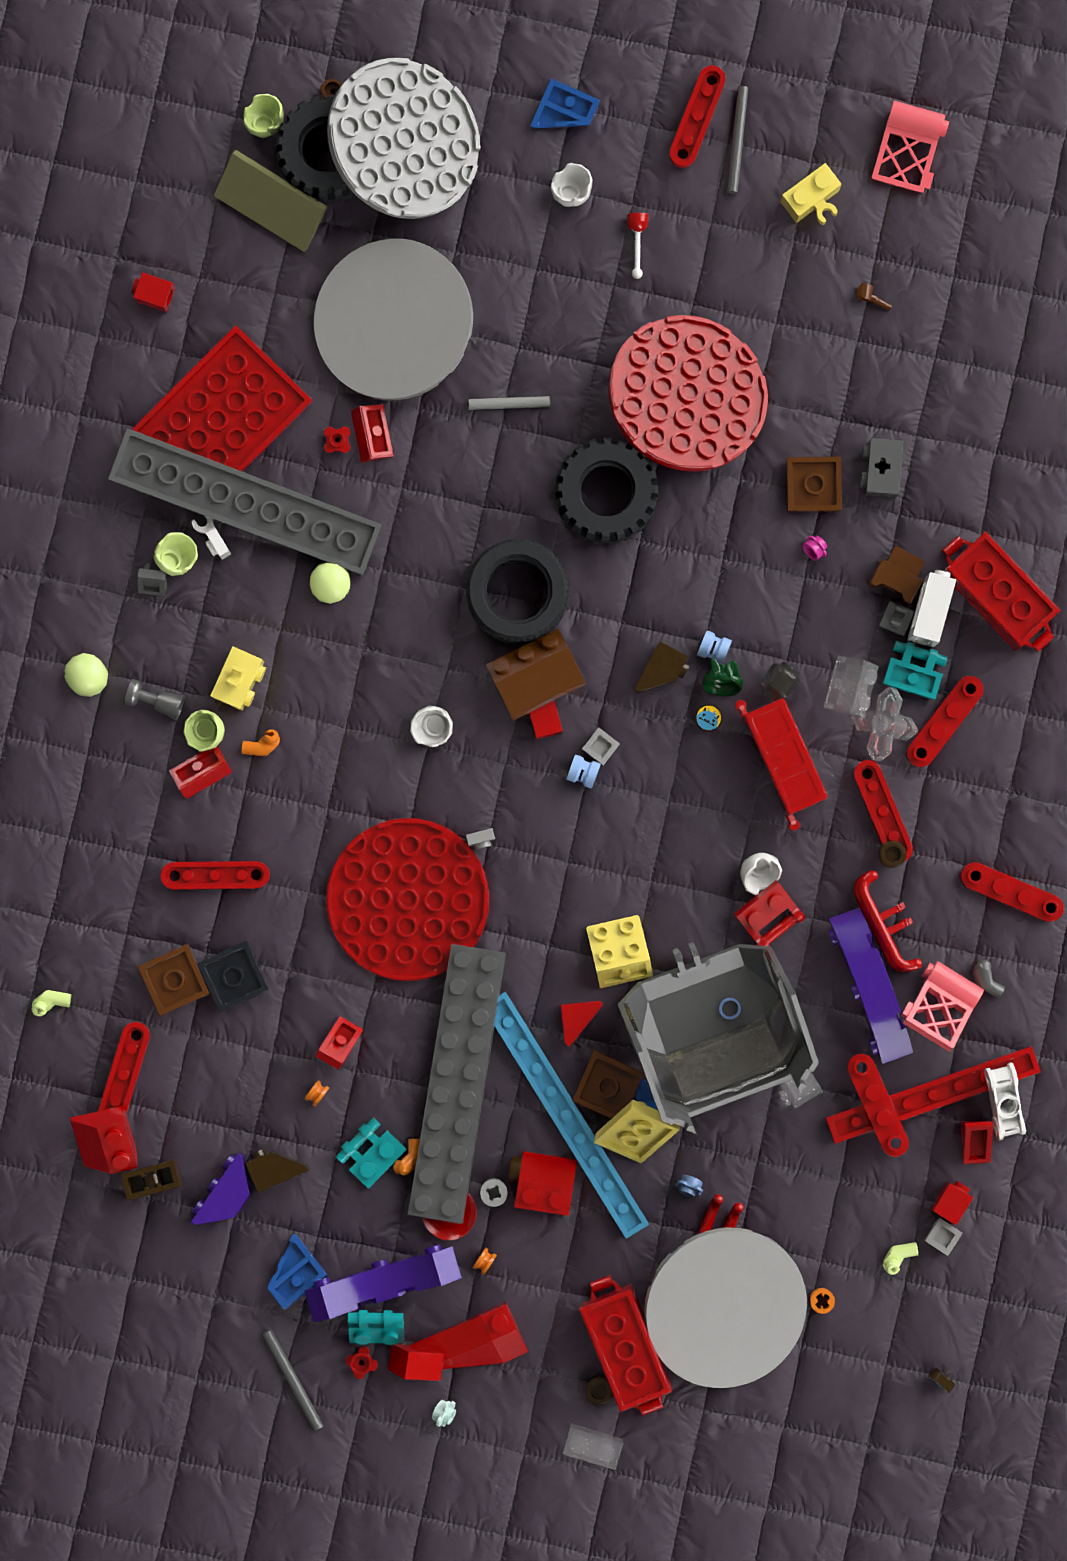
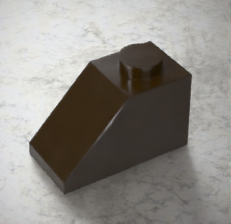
[634,641,690,694]
[245,1149,310,1193]

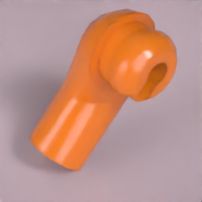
[242,729,280,756]
[393,1139,420,1176]

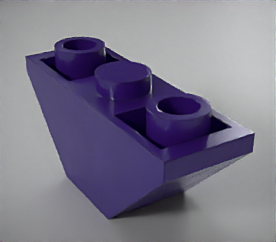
[191,1152,251,1225]

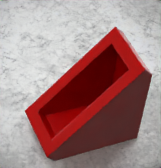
[561,1001,603,1047]
[960,1120,993,1164]
[388,1344,445,1381]

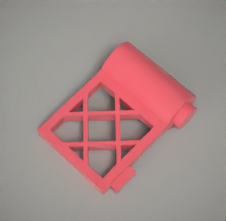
[871,101,949,194]
[901,961,984,1052]

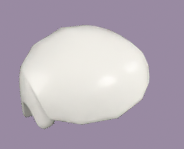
[551,163,592,207]
[410,706,453,747]
[740,853,782,895]

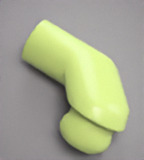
[32,990,71,1016]
[883,1242,918,1275]

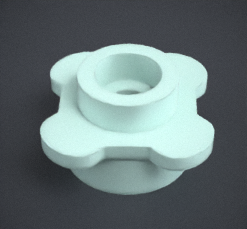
[432,1400,456,1427]

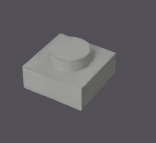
[582,727,620,766]
[466,828,495,850]
[924,1217,963,1256]

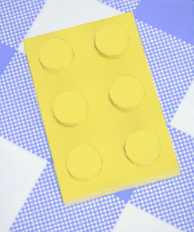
[594,1100,680,1163]

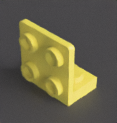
[586,915,653,988]

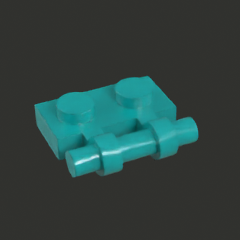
[882,640,948,700]
[335,1117,406,1189]
[348,1310,404,1345]

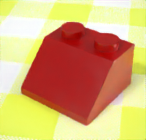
[70,1105,137,1174]
[515,1151,577,1216]

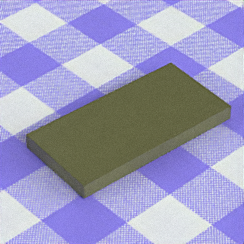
[214,150,327,252]

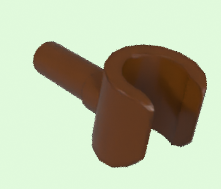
[856,283,892,311]

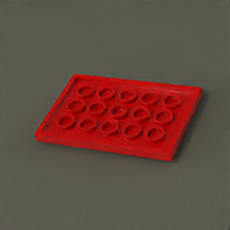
[122,325,313,516]

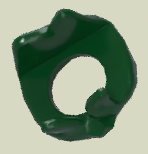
[702,658,744,696]

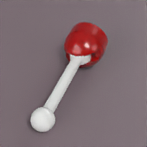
[627,213,649,279]

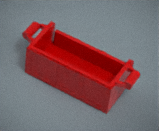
[942,531,1061,652]
[734,698,828,831]
[579,1275,672,1415]

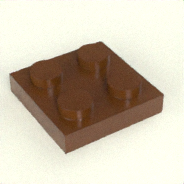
[786,457,842,512]
[138,944,211,1016]
[572,1050,644,1119]

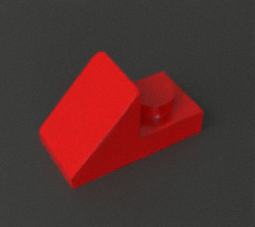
[315,1016,363,1070]

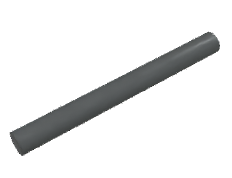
[727,86,748,194]
[262,1329,324,1431]

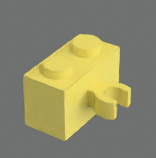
[780,163,842,225]
[211,646,266,711]

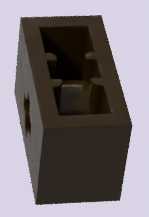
[120,1158,184,1201]

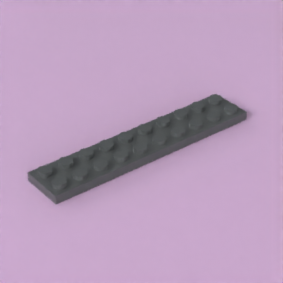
[108,428,382,575]
[408,944,506,1224]

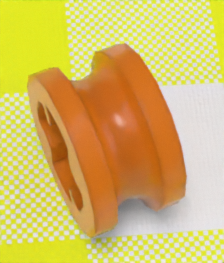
[304,1080,329,1107]
[472,1247,497,1275]
[809,1288,835,1314]

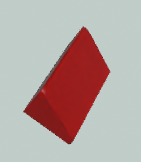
[351,404,394,463]
[169,746,232,799]

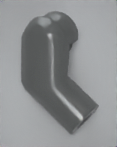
[974,959,1005,998]

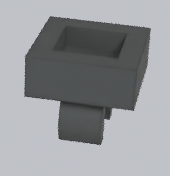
[137,563,167,596]
[878,601,915,637]

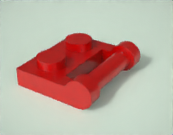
[734,880,806,946]

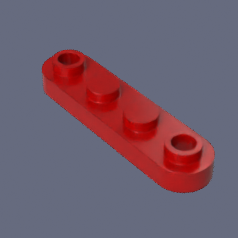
[669,65,726,168]
[906,676,984,768]
[853,760,913,861]
[161,861,270,890]
[960,862,1064,922]
[98,1022,150,1114]
[847,1054,909,1157]

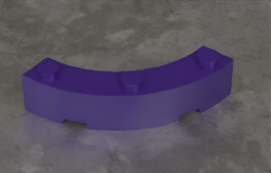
[828,908,913,1064]
[304,1244,462,1322]

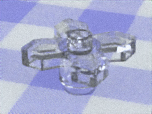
[852,687,918,761]

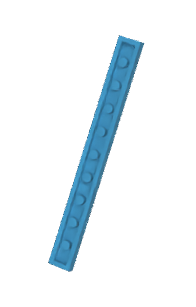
[495,992,649,1239]

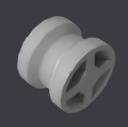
[480,1178,508,1207]

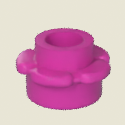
[802,536,827,561]

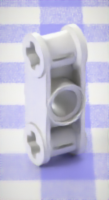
[984,1062,1026,1141]

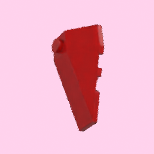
[409,1301,529,1369]

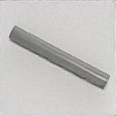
[469,396,550,410]

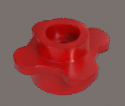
[324,426,351,453]
[345,1346,378,1379]

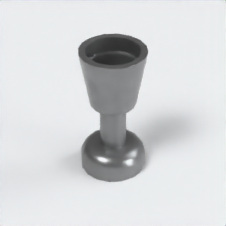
[124,679,185,721]

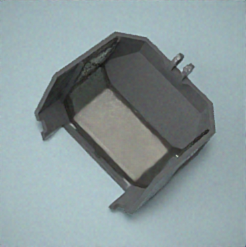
[618,942,819,1134]

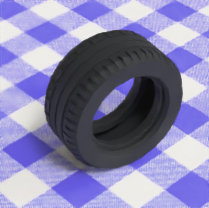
[466,539,569,645]

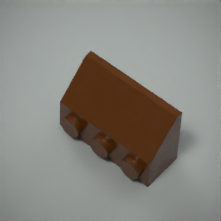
[486,629,586,721]

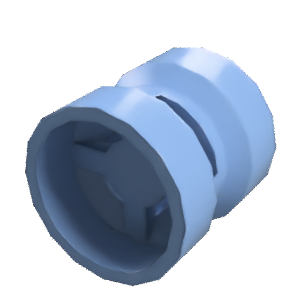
[697,630,732,665]
[566,754,601,789]

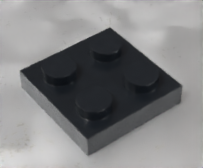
[197,940,270,1013]

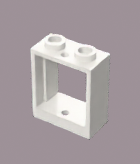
[907,570,956,648]

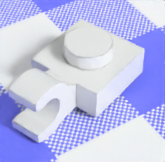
[192,516,231,560]

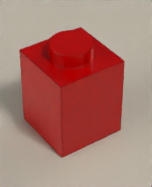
[131,272,175,313]
[529,701,563,740]
[930,1180,974,1225]

